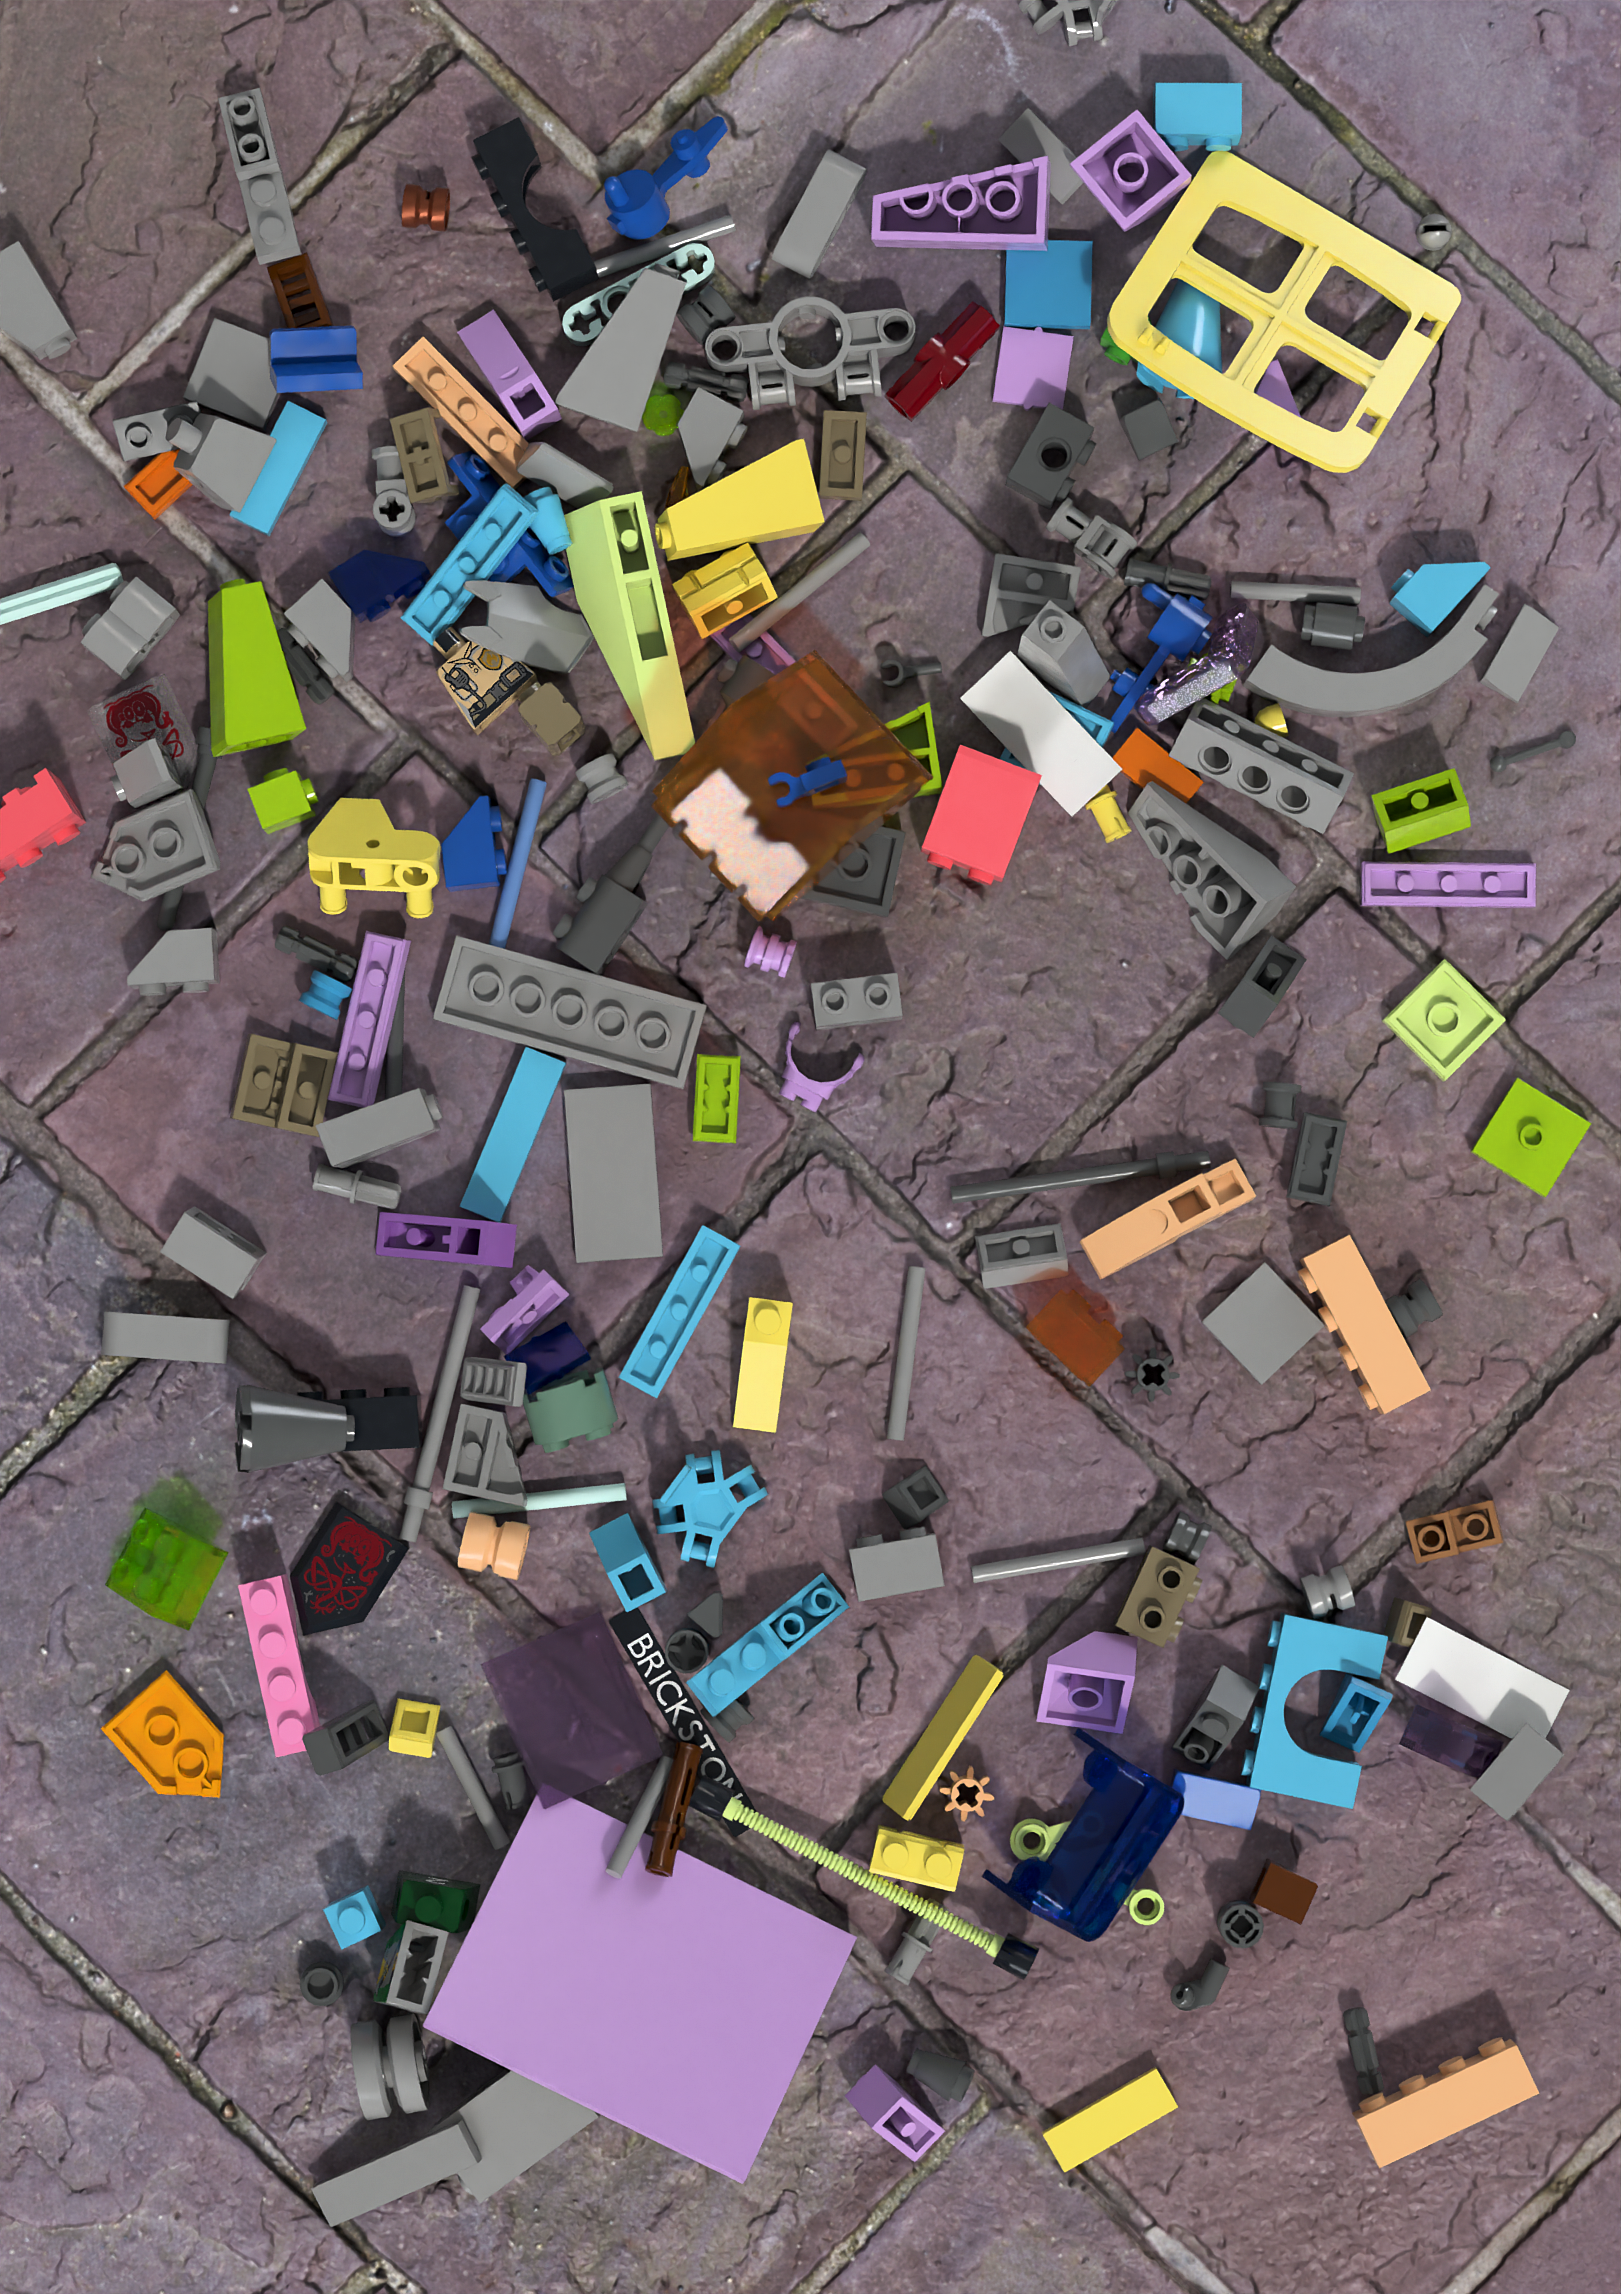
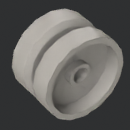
[350,2013,430,2120]

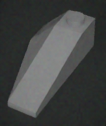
[1128,781,1296,960]

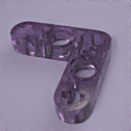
[1134,603,1259,726]

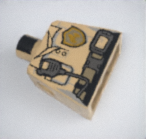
[433,627,538,736]

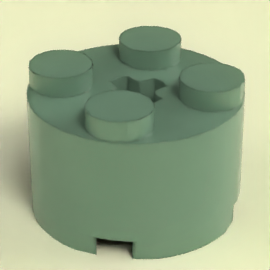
[523,1368,619,1453]

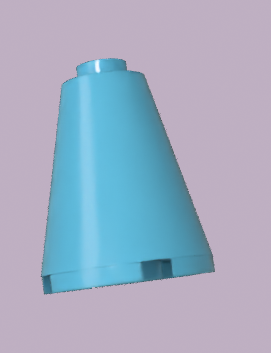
[1136,279,1223,399]

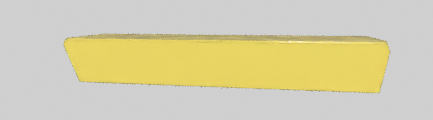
[882,1655,1003,1821]

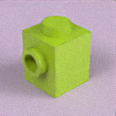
[247,768,319,834]

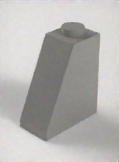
[0,241,77,360]
[316,1088,443,1168]

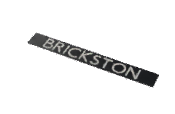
[609,1607,757,1837]

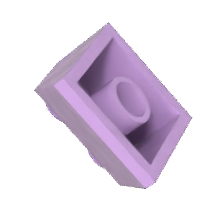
[1070,110,1192,232]

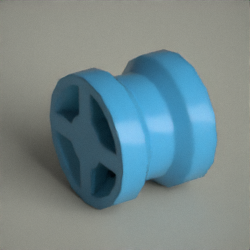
[298,970,353,1020]

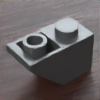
[1171,1665,1260,1771]

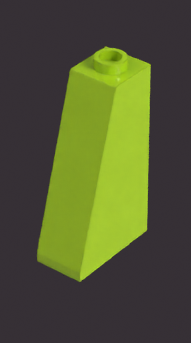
[208,579,306,757]

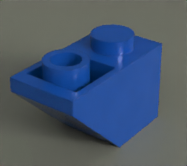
[441,795,507,892]

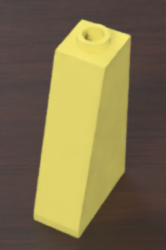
[655,439,825,561]

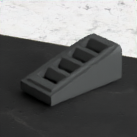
[302,1699,389,1776]

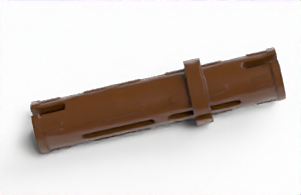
[645,1742,703,1877]

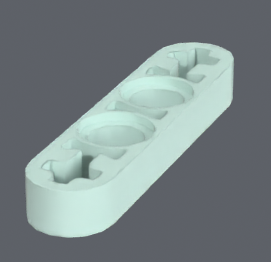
[562,243,715,346]

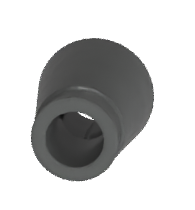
[906,2048,975,2102]

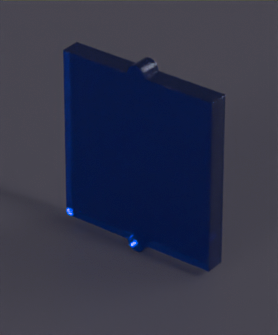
[504,1321,591,1395]

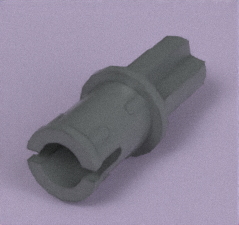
[1124,558,1211,601]

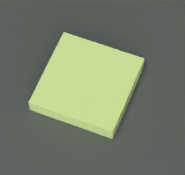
[1382,959,1506,1082]

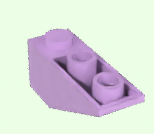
[457,309,562,441]

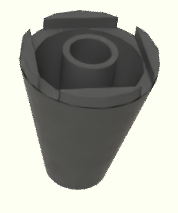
[235,1385,355,1473]

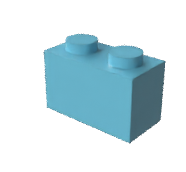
[1153,83,1242,152]

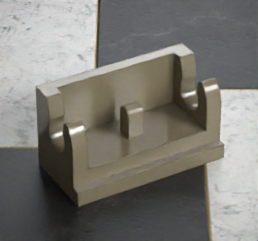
[390,407,459,503]

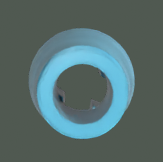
[523,487,573,555]

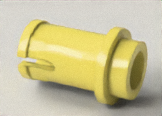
[1085,785,1132,843]

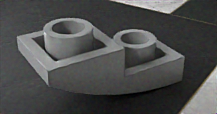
[998,108,1083,205]

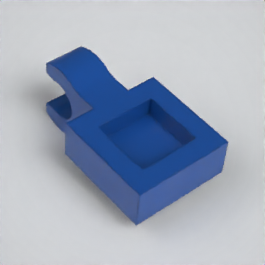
[768,757,847,807]

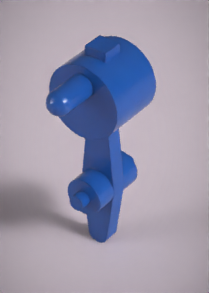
[604,116,728,240]
[1110,582,1213,733]

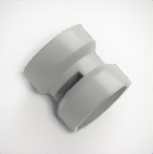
[1300,1565,1355,1620]

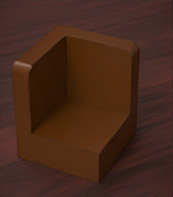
[1249,1858,1318,1925]

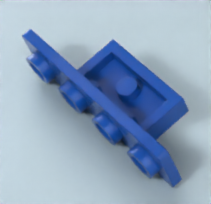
[445,451,574,597]

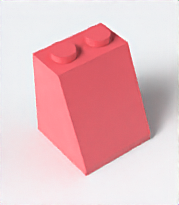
[921,745,1042,886]

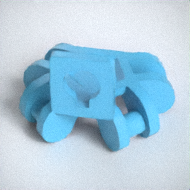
[652,1450,768,1568]

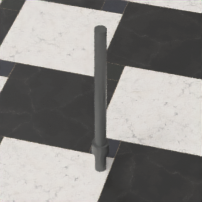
[950,1151,1211,1204]

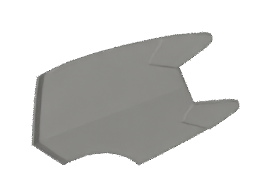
[459,580,595,674]

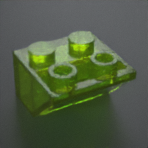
[105,1507,229,1631]

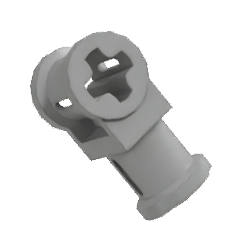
[371,446,416,537]
[1046,497,1138,579]

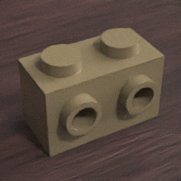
[1113,1545,1203,1648]

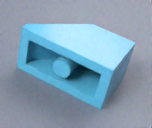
[1389,562,1491,638]

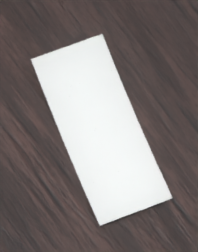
[960,651,1122,817]
[1395,1617,1570,1739]

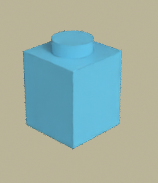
[323,1885,386,1950]

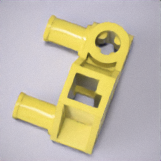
[307,798,441,918]

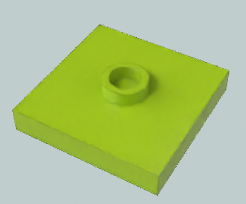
[1470,1078,1592,1198]

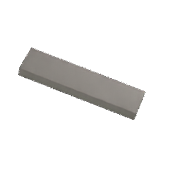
[311,2119,482,2227]

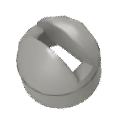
[1416,213,1452,251]

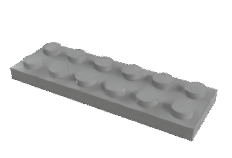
[433,936,707,1090]

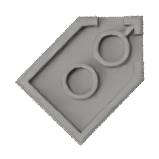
[91,789,221,902]

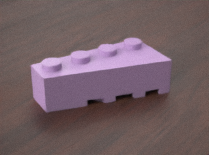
[871,156,1051,251]

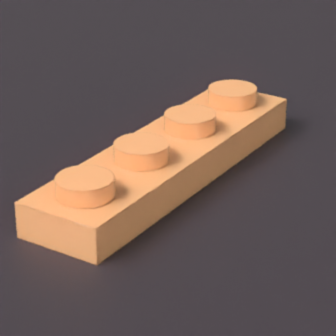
[393,336,529,490]

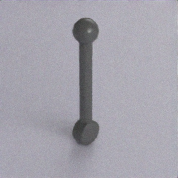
[1490,731,1576,772]

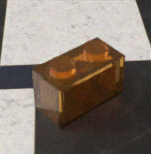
[1024,1289,1125,1387]

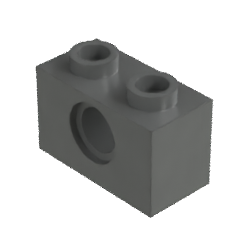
[1005,402,1097,510]

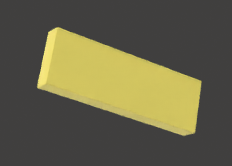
[1042,2067,1178,2173]

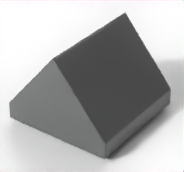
[687,1591,723,1637]

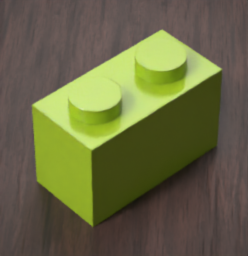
[1371,768,1471,854]

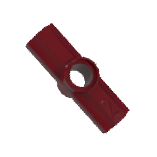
[885,301,1000,422]

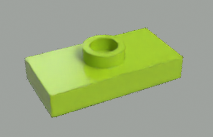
[693,1054,741,1144]

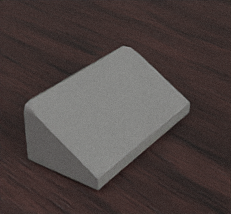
[516,442,614,509]
[1479,603,1559,703]
[975,1223,1069,1289]

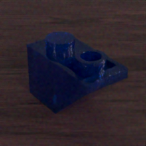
[328,550,432,623]

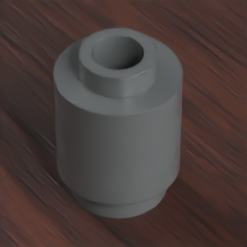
[1301,602,1365,650]

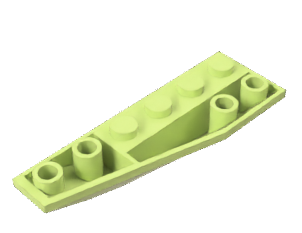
[564,491,697,761]

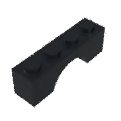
[471,117,599,302]

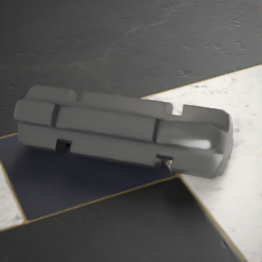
[664,361,749,402]
[277,628,335,705]
[275,926,358,981]
[1343,2007,1384,2095]

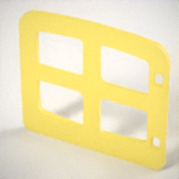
[1107,151,1461,473]

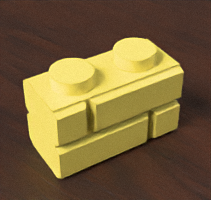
[672,542,778,639]
[869,1825,965,1892]

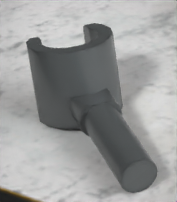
[880,660,942,688]

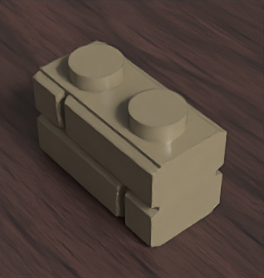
[518,682,586,757]

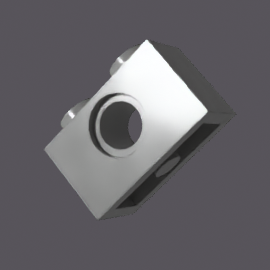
[811,973,903,1031]

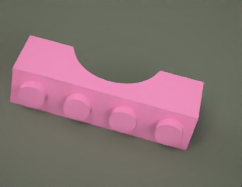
[238,1574,320,1757]

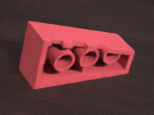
[0,768,86,883]

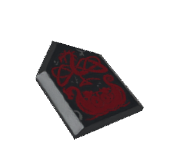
[290,1502,410,1636]

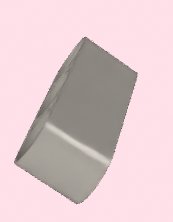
[772,150,867,279]
[101,1312,230,1364]

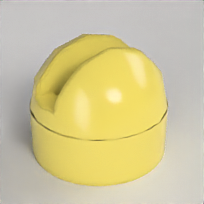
[1255,703,1289,737]

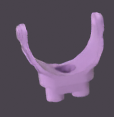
[778,1021,865,1112]

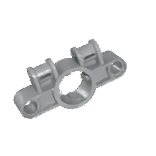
[705,296,916,410]

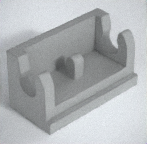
[160,1206,267,1299]
[1470,1723,1565,1822]

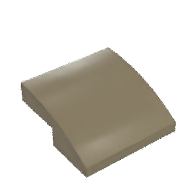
[230,1034,338,1137]

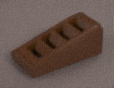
[267,252,334,328]

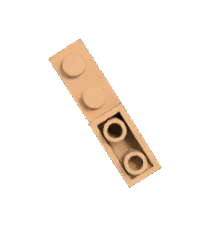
[1080,1159,1256,1280]

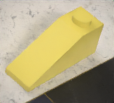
[733,1297,793,1433]

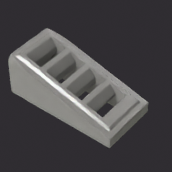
[460,1356,527,1407]

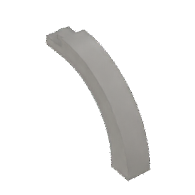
[1243,584,1499,718]

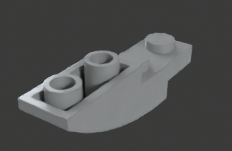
[218,88,301,265]

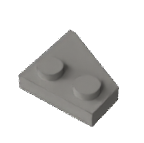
[982,553,1081,637]
[442,1404,528,1507]

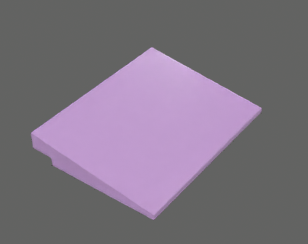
[422,1783,857,2184]

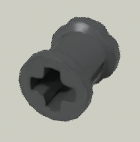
[1259,1082,1302,1129]

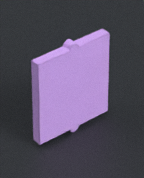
[992,326,1074,411]

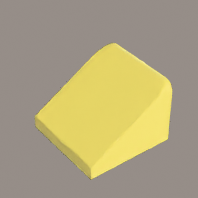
[389,1698,440,1758]

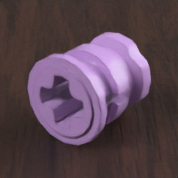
[744,926,797,978]

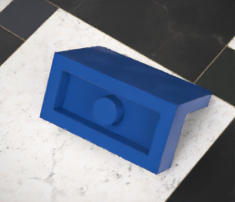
[269,325,363,393]

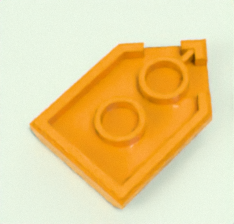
[101,1670,224,1798]

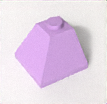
[1036,1631,1138,1734]

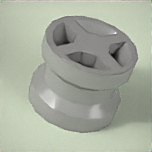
[575,753,629,804]

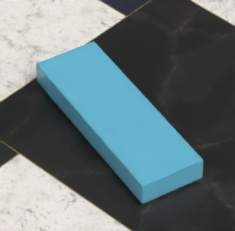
[229,401,328,537]

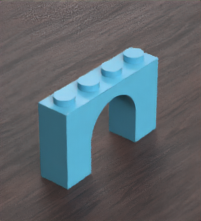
[1241,1613,1388,1809]

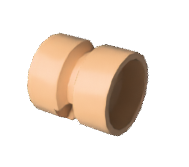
[458,1511,530,1580]

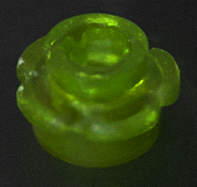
[642,394,684,436]

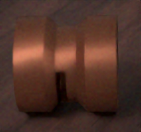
[402,184,450,232]

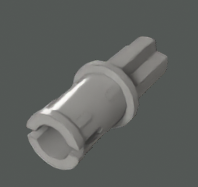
[313,1163,401,1209]
[884,1898,949,1985]

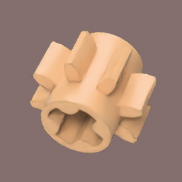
[940,1765,994,1822]

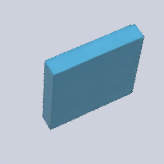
[1004,240,1093,329]

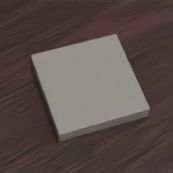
[183,318,280,431]
[1201,1262,1325,1385]

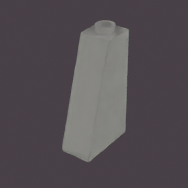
[554,263,687,432]
[1017,600,1110,709]

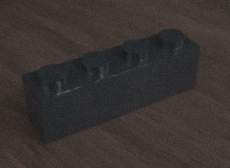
[297,1387,423,1452]

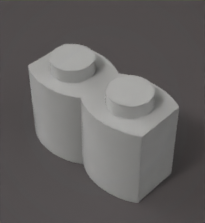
[81,577,180,680]

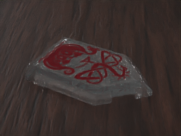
[87,674,200,801]

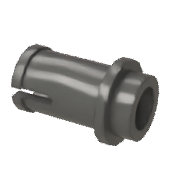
[491,1751,533,1810]

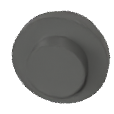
[300,1961,344,2006]

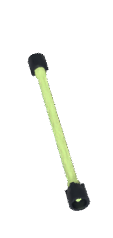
[689,1775,1039,1980]

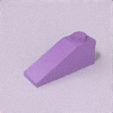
[375,1212,517,1268]

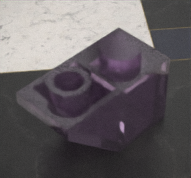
[1399,1704,1504,1779]

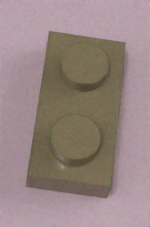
[819,410,867,501]

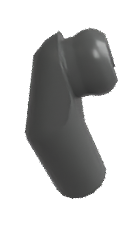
[1170,1959,1230,2011]

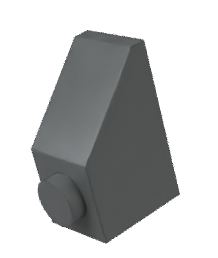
[1218,935,1306,1038]

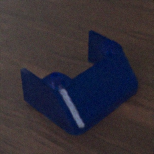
[982,1727,1185,1942]

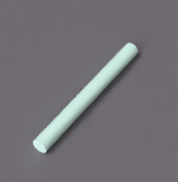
[452,1483,627,1519]

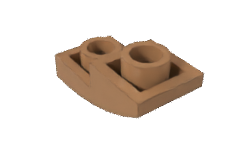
[1406,1499,1504,1564]

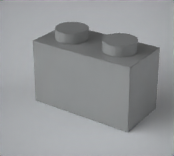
[849,1526,945,1602]

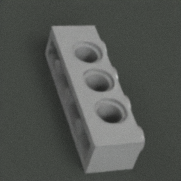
[1168,696,1354,834]

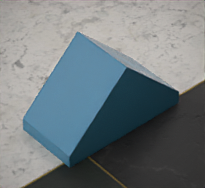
[1320,1673,1393,1753]

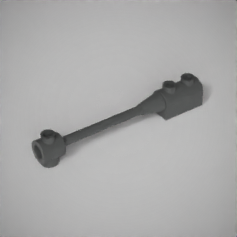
[553,655,784,976]

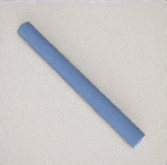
[489,778,547,949]

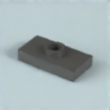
[1286,1112,1347,1206]

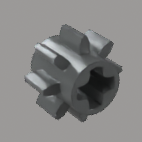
[1124,1348,1180,1402]

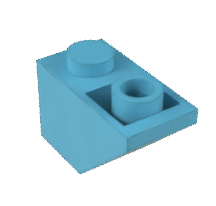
[589,1513,667,1612]

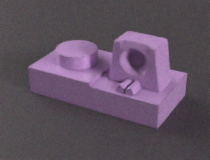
[480,1265,570,1355]

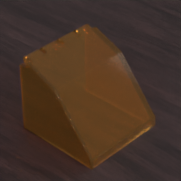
[651,650,933,922]

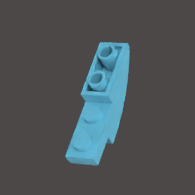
[686,1573,849,1717]

